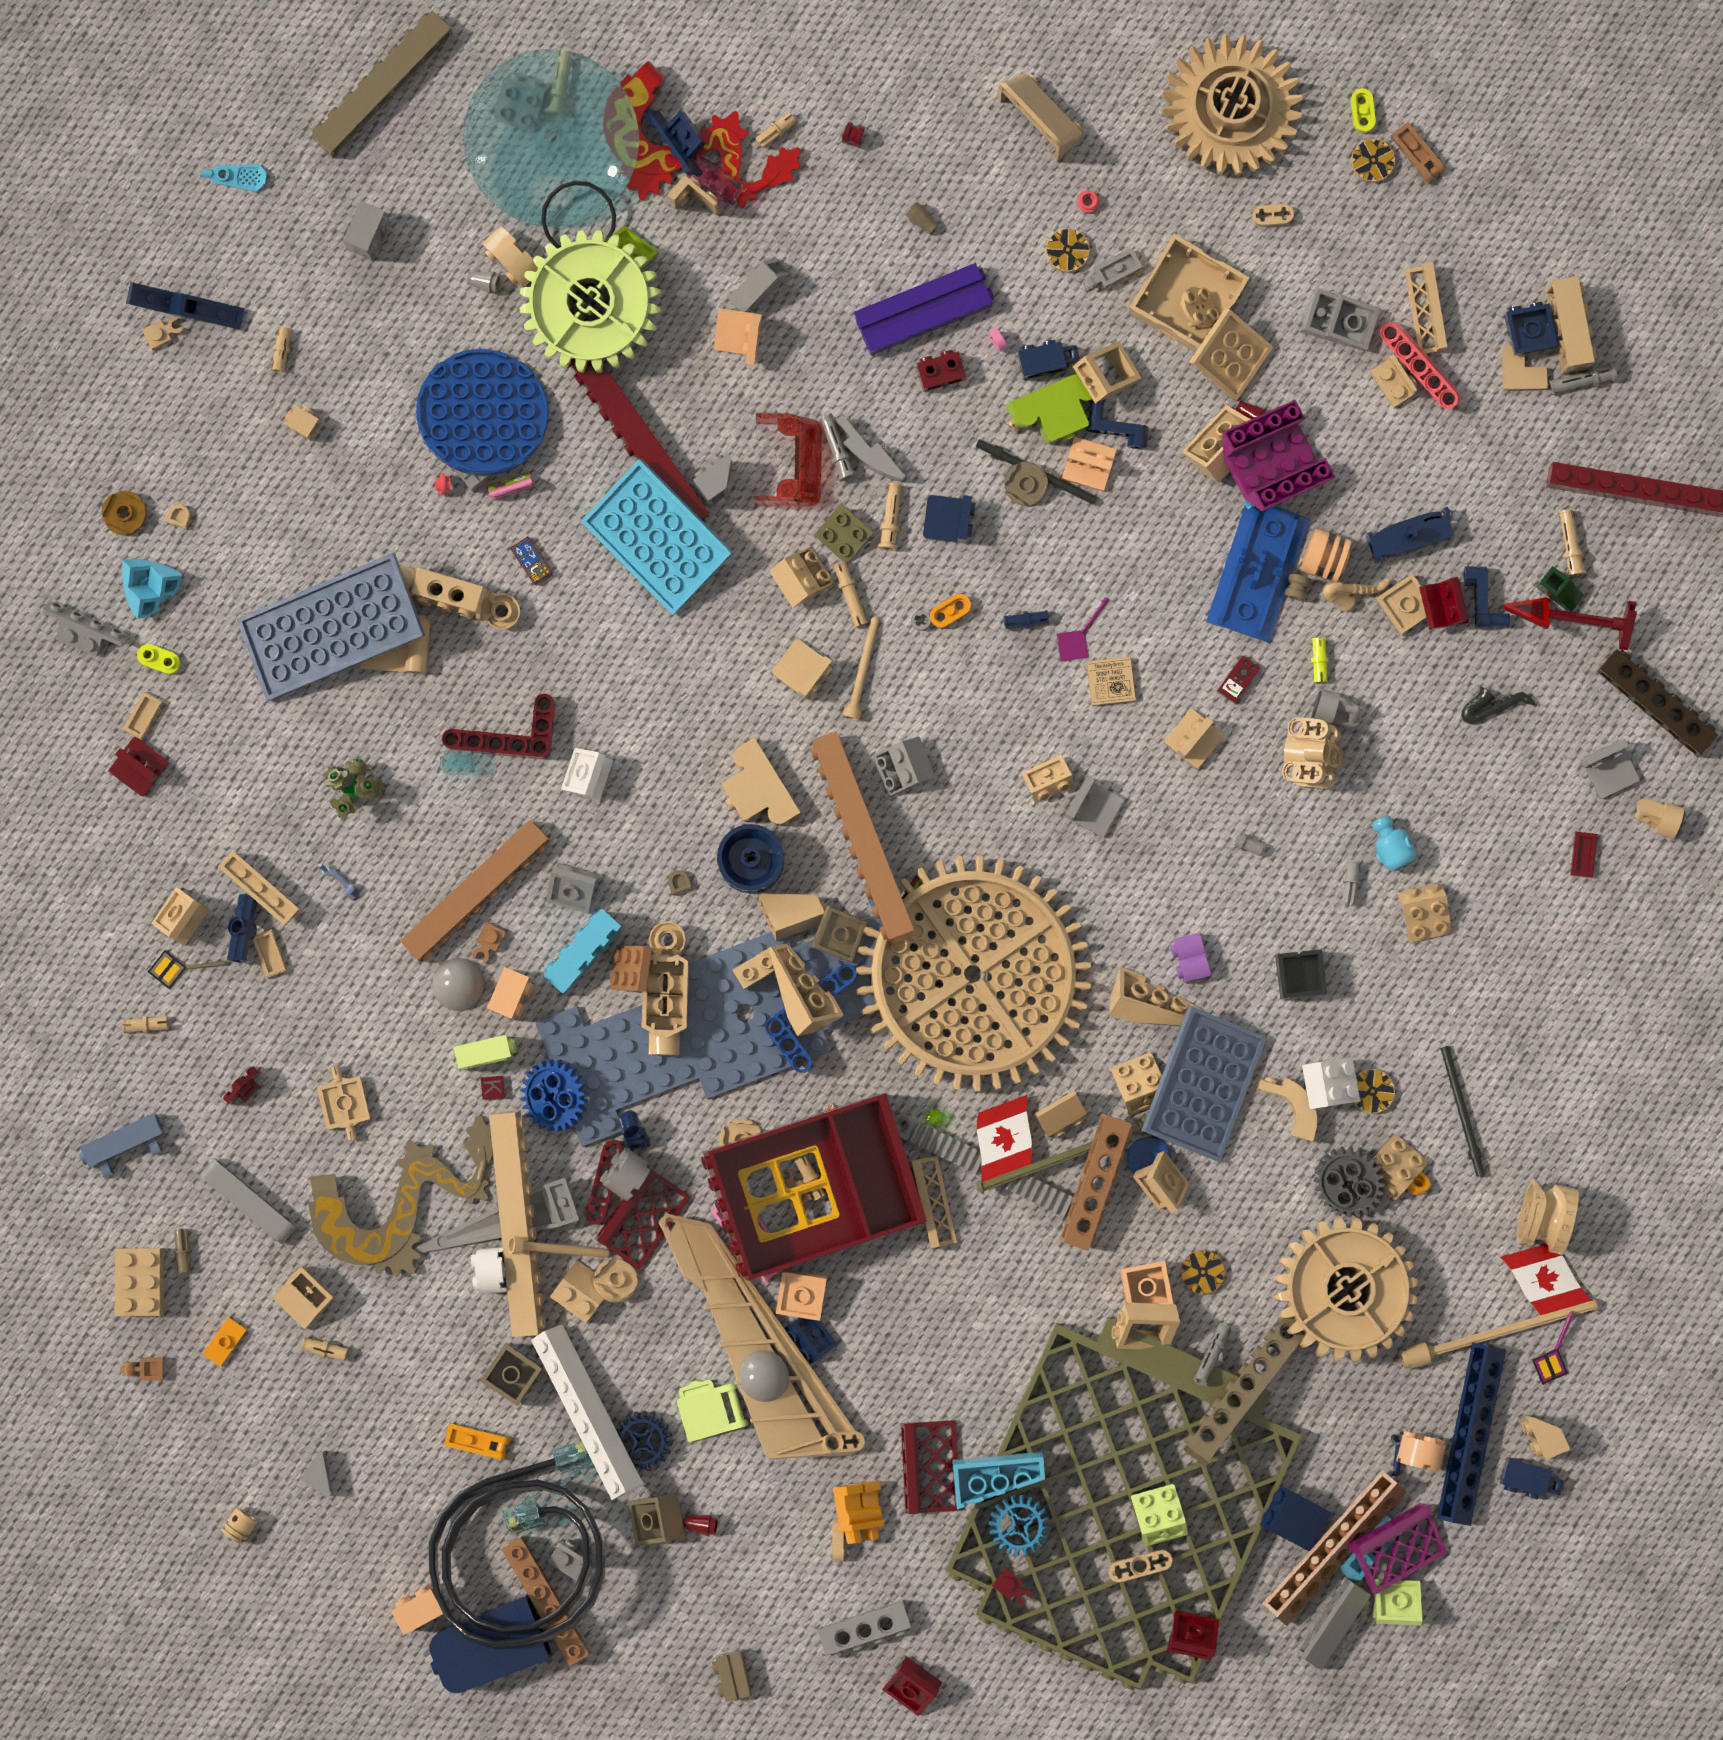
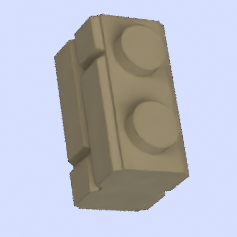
[712,1649,752,1702]

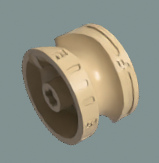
[1517,1179,1579,1255]

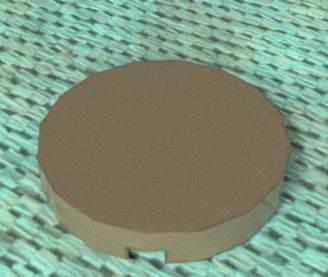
[1005,462,1048,506]

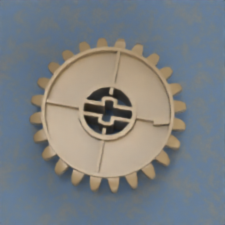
[1161,34,1303,175]
[1274,1217,1419,1363]

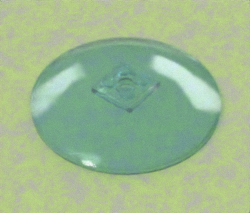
[463,49,639,227]

